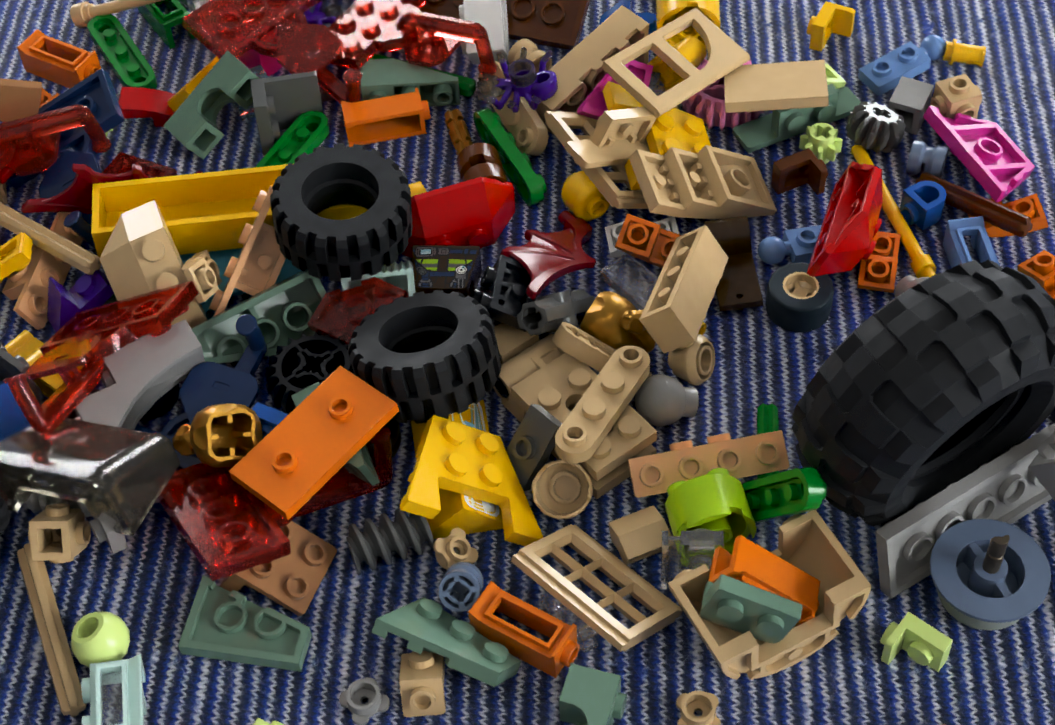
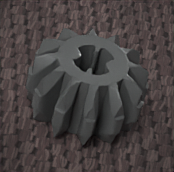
[846,101,906,153]

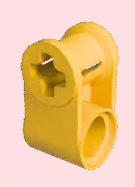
[648,37,707,91]

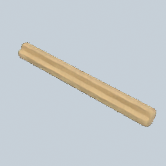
[0,202,101,275]
[17,543,87,717]

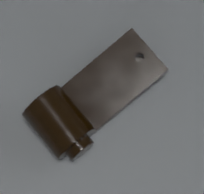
[704,216,763,312]

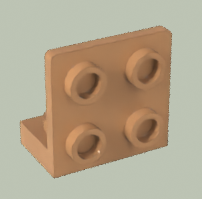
[220,508,337,616]

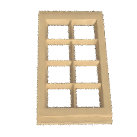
[543,111,648,209]

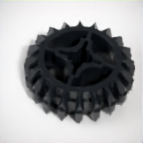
[265,330,354,414]

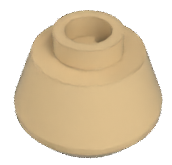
[668,334,715,386]

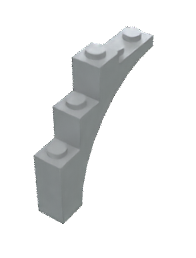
[42,319,205,554]

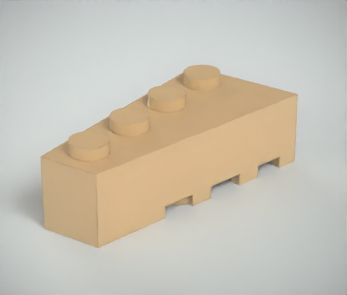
[536,5,649,134]

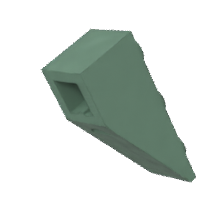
[360,58,460,107]

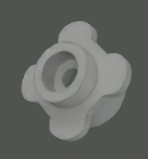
[339,677,390,725]

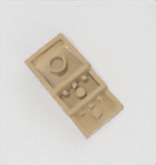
[629,145,777,219]

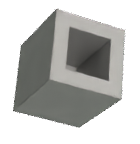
[888,76,934,135]

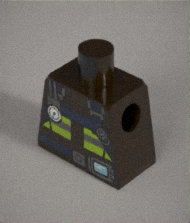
[412,245,482,297]

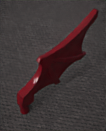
[21,164,203,214]
[500,210,596,300]

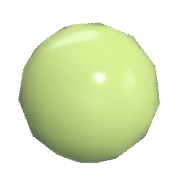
[71,611,130,668]

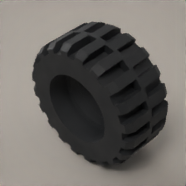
[270,143,413,282]
[348,290,501,424]

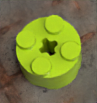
[665,468,757,561]

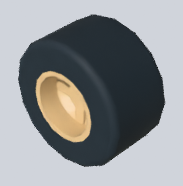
[766,263,834,333]

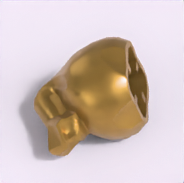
[580,291,656,353]
[172,403,263,468]

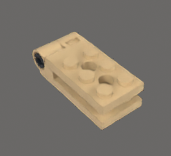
[493,334,657,499]

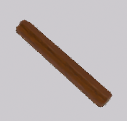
[915,172,1033,237]

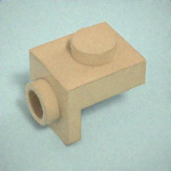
[399,651,446,717]

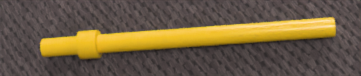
[851,145,937,278]

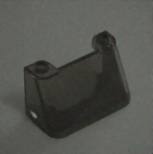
[0,415,181,536]

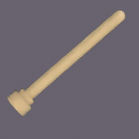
[70,0,163,28]

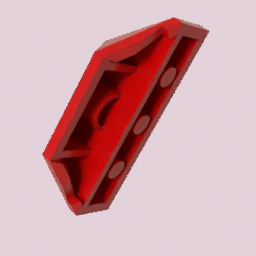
[806,161,883,277]
[402,177,516,258]

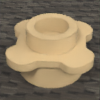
[433,528,478,570]
[676,691,721,725]

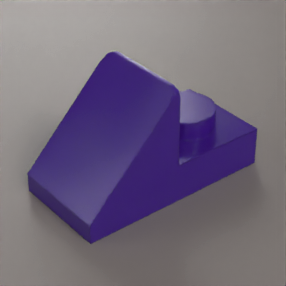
[47,270,114,341]

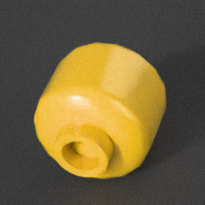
[561,170,610,221]

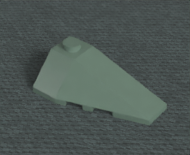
[191,269,347,364]

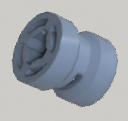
[906,140,949,178]
[439,562,484,612]

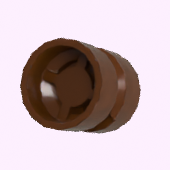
[456,143,508,183]

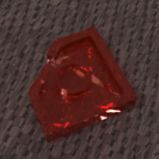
[308,277,409,344]

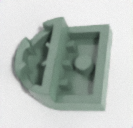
[700,574,803,643]

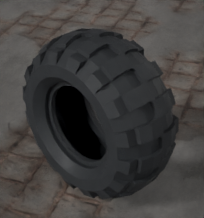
[792,260,1055,526]

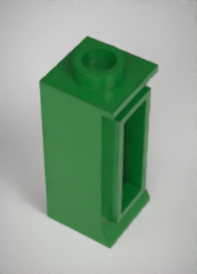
[137,0,198,49]

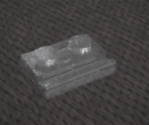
[661,528,724,589]

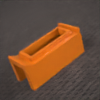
[17,29,101,88]
[341,88,431,147]
[708,535,821,628]
[468,581,580,678]

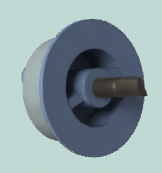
[930,519,1051,630]

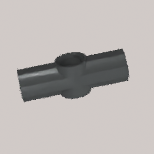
[517,289,595,336]

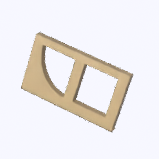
[602,7,750,118]

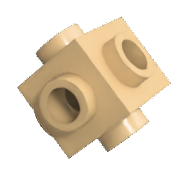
[930,73,982,119]
[28,503,91,564]

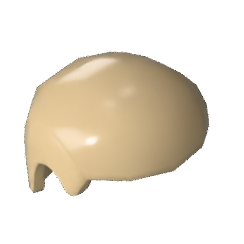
[531,460,593,520]

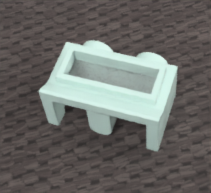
[81,654,147,725]

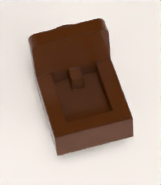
[771,148,828,195]

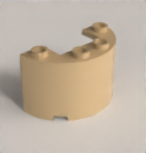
[668,510,872,680]

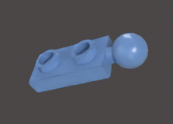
[858,35,946,97]
[758,225,822,264]

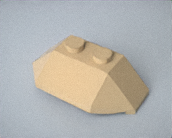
[99,200,208,334]

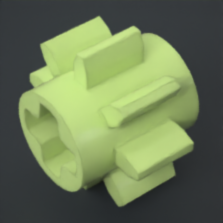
[799,123,843,164]

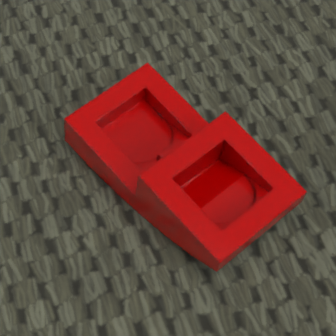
[119,87,175,127]

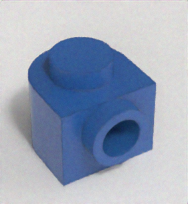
[900,181,946,230]

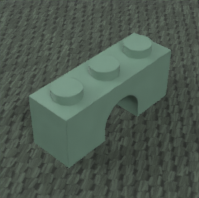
[163,50,260,160]
[559,663,627,725]

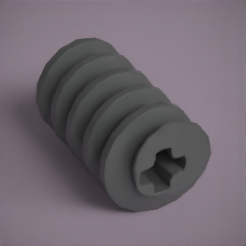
[346,508,434,575]

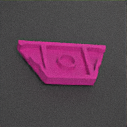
[923,106,1035,202]

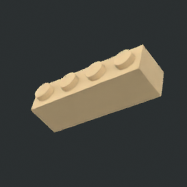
[639,225,729,354]

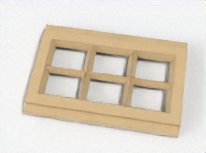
[511,524,683,652]

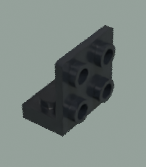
[470,254,536,332]

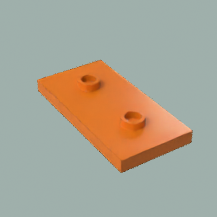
[229,365,399,520]

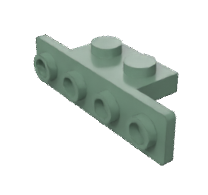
[733,83,861,153]

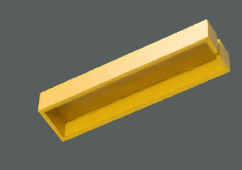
[91,164,368,263]

